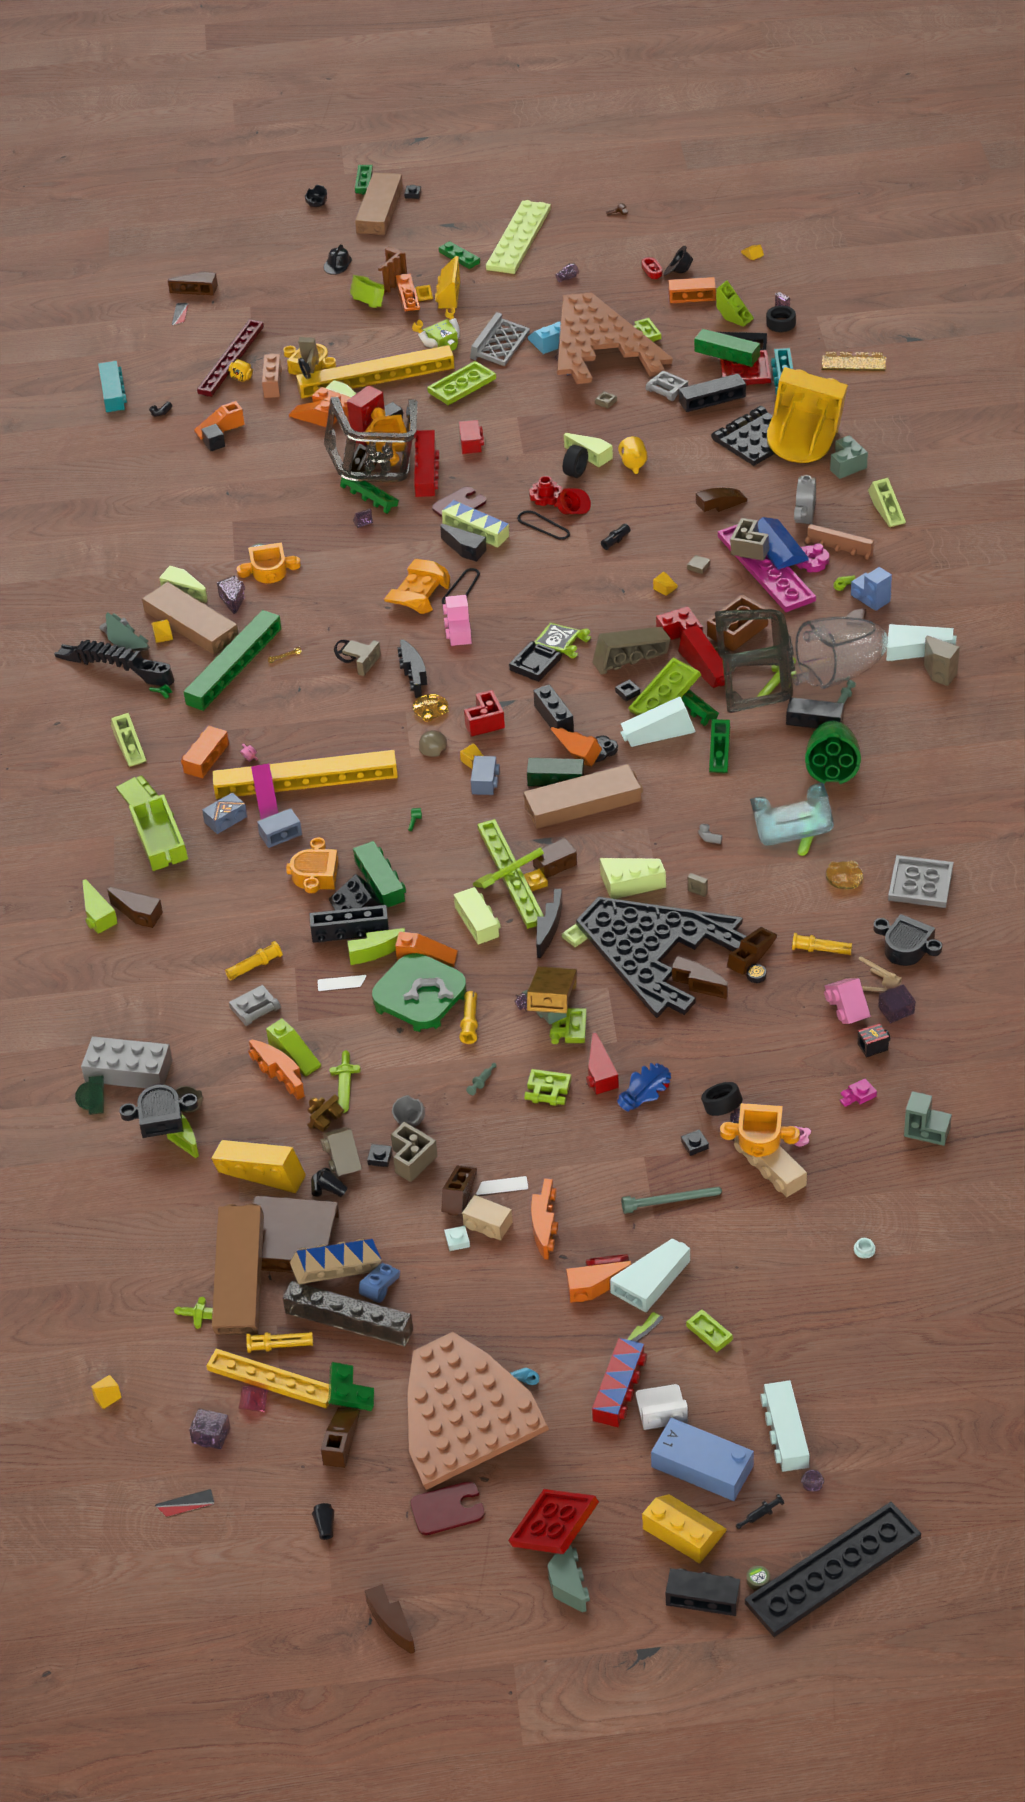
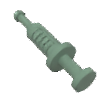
[837,680,856,704]
[466,1063,497,1095]

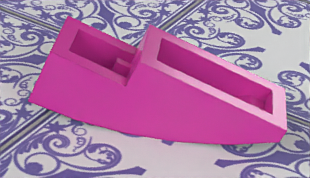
[251,764,278,820]

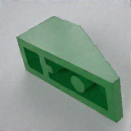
[709,719,731,773]

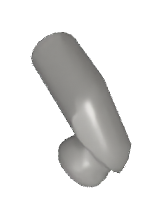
[698,824,722,844]

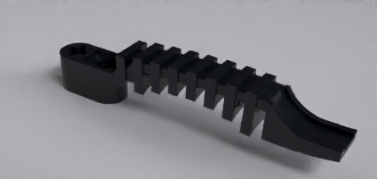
[54,640,174,686]

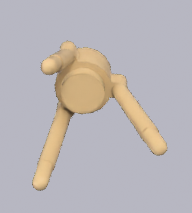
[859,956,902,995]

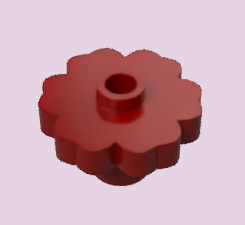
[529,476,562,506]

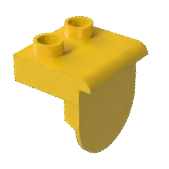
[767,367,848,463]

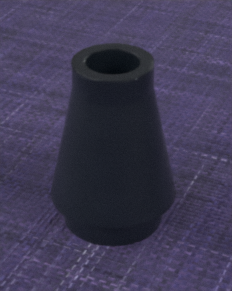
[316,1169,348,1197]
[312,1503,335,1540]

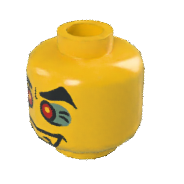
[228,359,253,382]

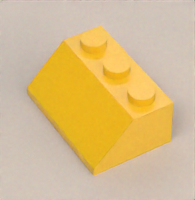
[435,256,460,308]
[642,1494,726,1564]

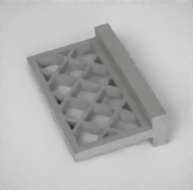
[470,312,530,366]

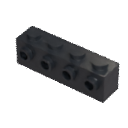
[679,373,746,412]
[309,905,389,943]

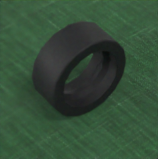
[766,305,796,332]
[562,445,588,478]
[701,1082,743,1116]

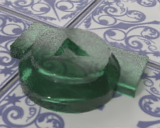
[75,1075,104,1115]

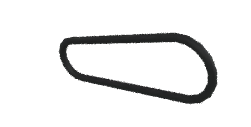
[517,510,570,540]
[442,568,480,604]

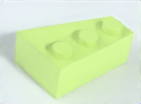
[600,858,666,899]

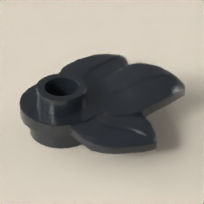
[594,735,618,763]

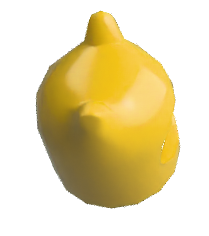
[618,436,648,474]

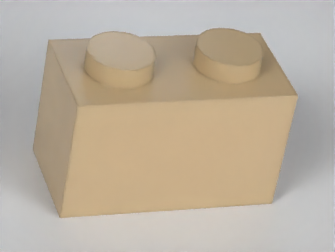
[462,1195,513,1240]

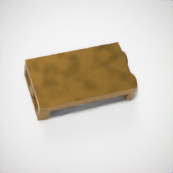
[527,966,577,1014]

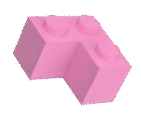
[443,595,472,646]
[824,978,871,1024]

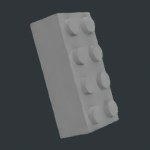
[81,1036,172,1088]

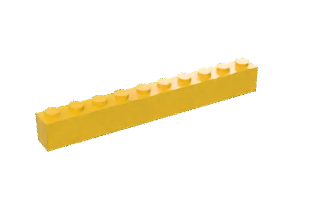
[296,345,455,399]
[213,750,398,799]

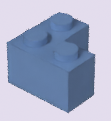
[851,567,892,611]

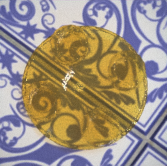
[412,694,448,722]
[825,860,864,890]

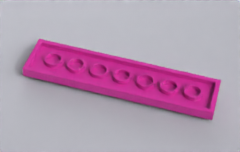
[718,524,816,612]

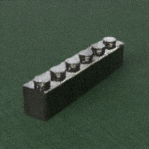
[283,1281,413,1346]

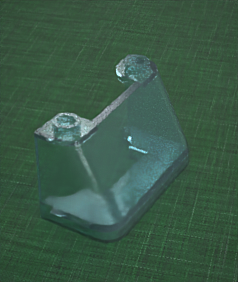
[750,783,834,845]

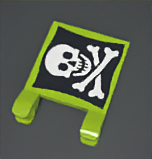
[535,623,591,658]

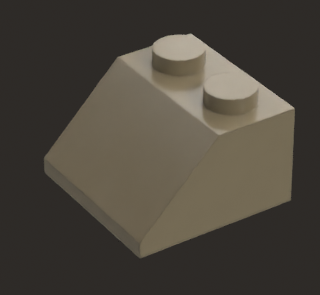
[924,635,959,686]

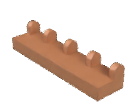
[805,524,874,560]

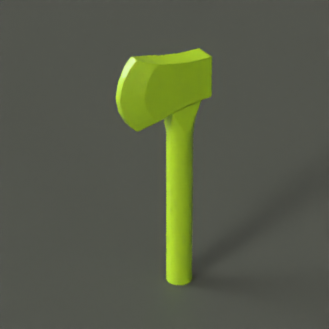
[473,848,544,889]

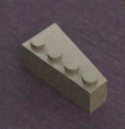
[592,627,670,675]

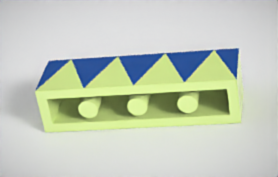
[442,500,509,548]

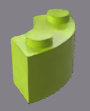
[350,275,384,308]

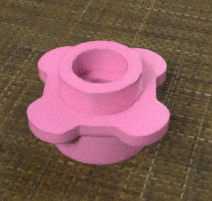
[240,744,258,762]
[794,1126,811,1146]

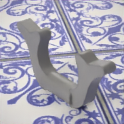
[404,977,453,1000]

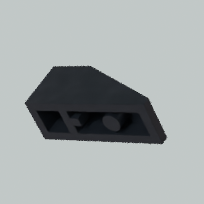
[440,524,487,562]

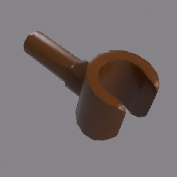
[606,203,628,215]

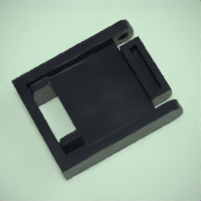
[509,641,562,682]

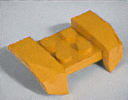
[384,559,450,614]

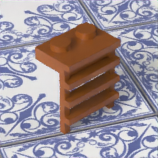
[378,246,407,294]

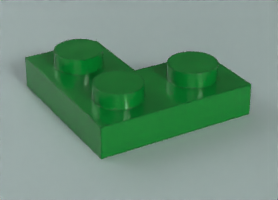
[328,1362,374,1411]

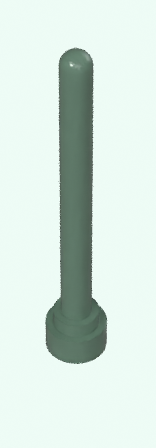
[621,1187,722,1214]

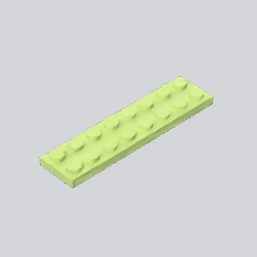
[486,200,551,274]

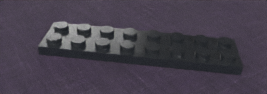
[745,1502,921,1637]

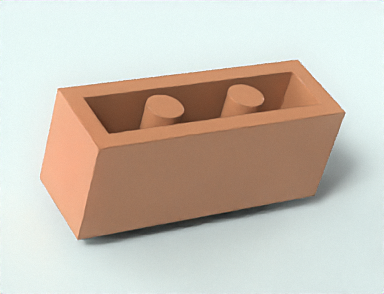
[262,353,282,398]

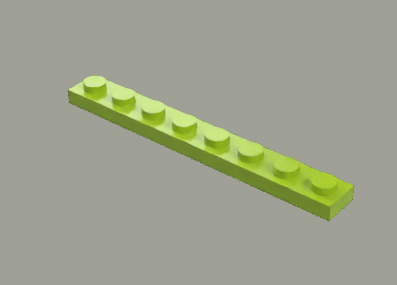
[477,819,544,929]

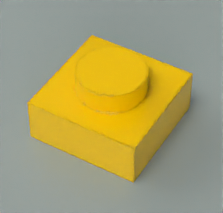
[523,869,548,891]

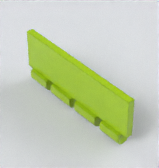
[116,776,174,816]

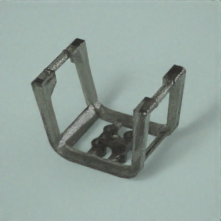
[324,397,418,482]
[715,609,795,713]

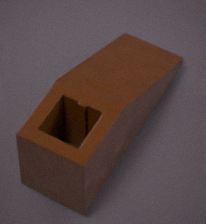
[321,1407,360,1468]

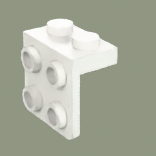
[636,1384,688,1430]

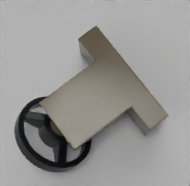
[298,337,319,380]
[334,640,381,676]

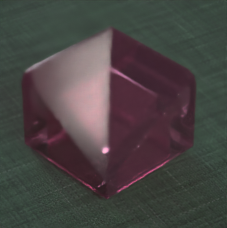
[239,1386,268,1412]

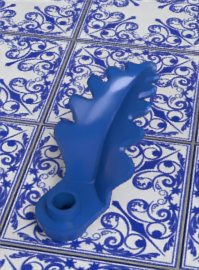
[617,1063,671,1112]

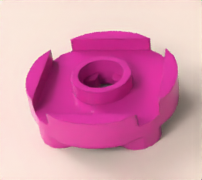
[796,544,829,572]

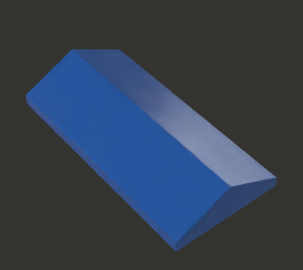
[758,517,809,570]

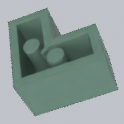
[830,435,868,479]
[904,1091,952,1146]

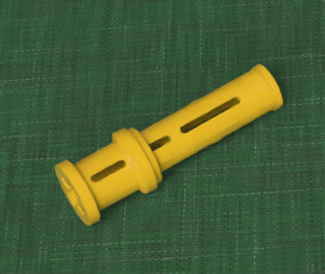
[792,933,852,956]
[225,941,283,981]
[459,991,478,1044]
[246,1332,313,1353]

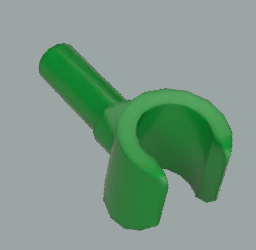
[149,685,173,699]
[408,808,422,831]

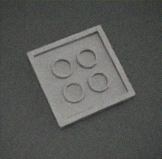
[888,855,954,908]

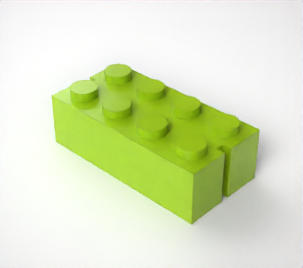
[129,794,189,871]

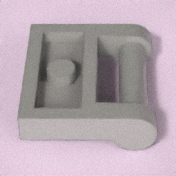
[646,370,688,401]
[229,985,281,1026]

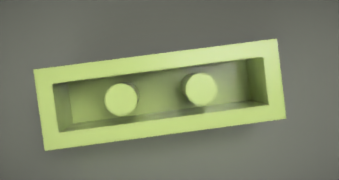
[454,887,501,945]

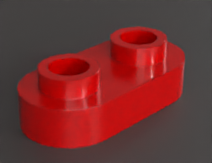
[641,257,663,279]
[586,1254,629,1266]

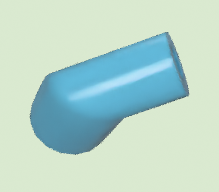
[510,1368,540,1385]

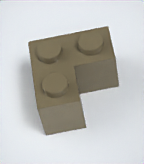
[730,518,769,561]
[391,1122,438,1182]
[321,1127,362,1176]

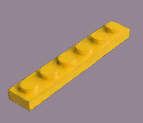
[206,1349,329,1409]

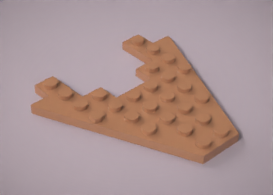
[557,293,673,384]

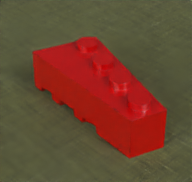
[414,430,440,497]

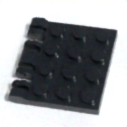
[711,406,775,466]

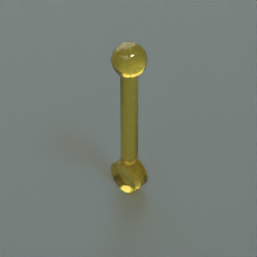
[268,647,301,663]

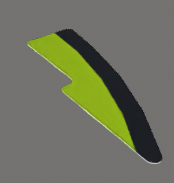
[627,1312,663,1342]

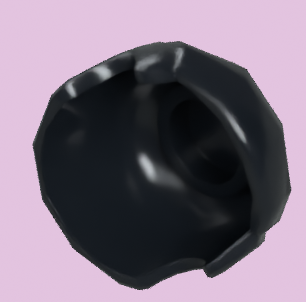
[305,185,327,207]

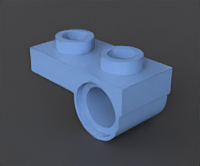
[359,1263,400,1303]

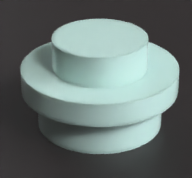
[854,1238,875,1258]

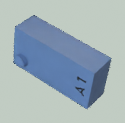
[651,1418,754,1501]

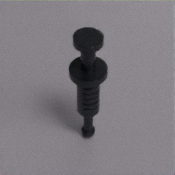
[736,1494,785,1529]

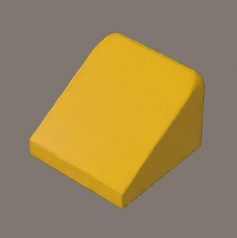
[741,244,764,260]
[415,285,433,301]

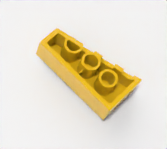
[211,1140,306,1193]

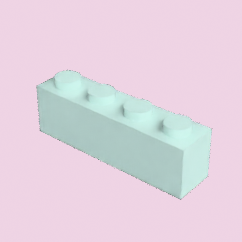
[760,1380,810,1472]

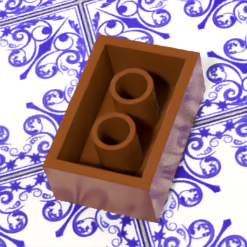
[707,595,768,651]

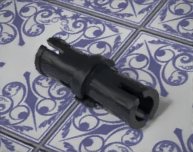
[601,524,631,550]

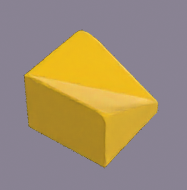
[653,572,678,596]
[151,620,173,643]
[460,743,484,769]
[91,1375,122,1409]

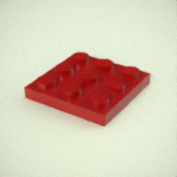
[720,350,771,385]
[508,1489,599,1554]

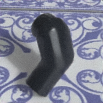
[149,402,172,416]
[311,1168,330,1197]

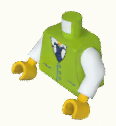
[412,307,460,351]

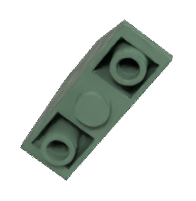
[106,612,150,651]
[547,1544,590,1612]

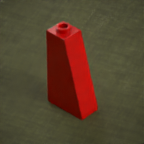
[678,625,731,688]

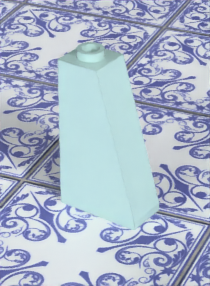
[886,624,957,661]
[620,697,696,747]
[610,1238,690,1312]

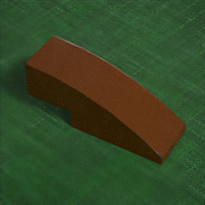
[696,487,747,512]
[727,927,777,975]
[672,957,728,999]
[365,1584,415,1654]

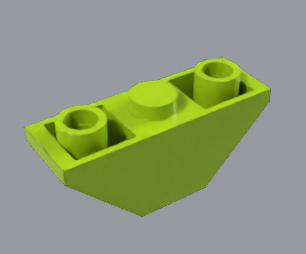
[716,280,754,327]

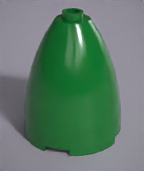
[805,721,861,784]

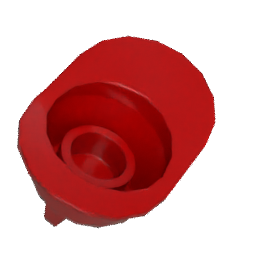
[554,488,591,515]

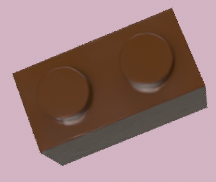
[533,838,577,879]

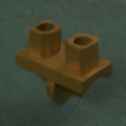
[307,1094,344,1132]

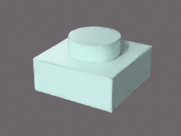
[444,1226,470,1251]

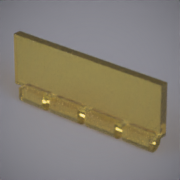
[822,351,886,371]

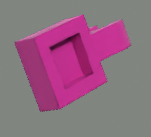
[840,1079,877,1107]

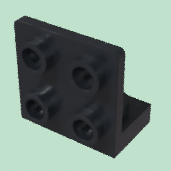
[329,874,383,910]

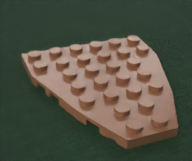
[407,1332,549,1490]

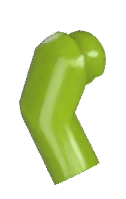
[834,575,855,591]

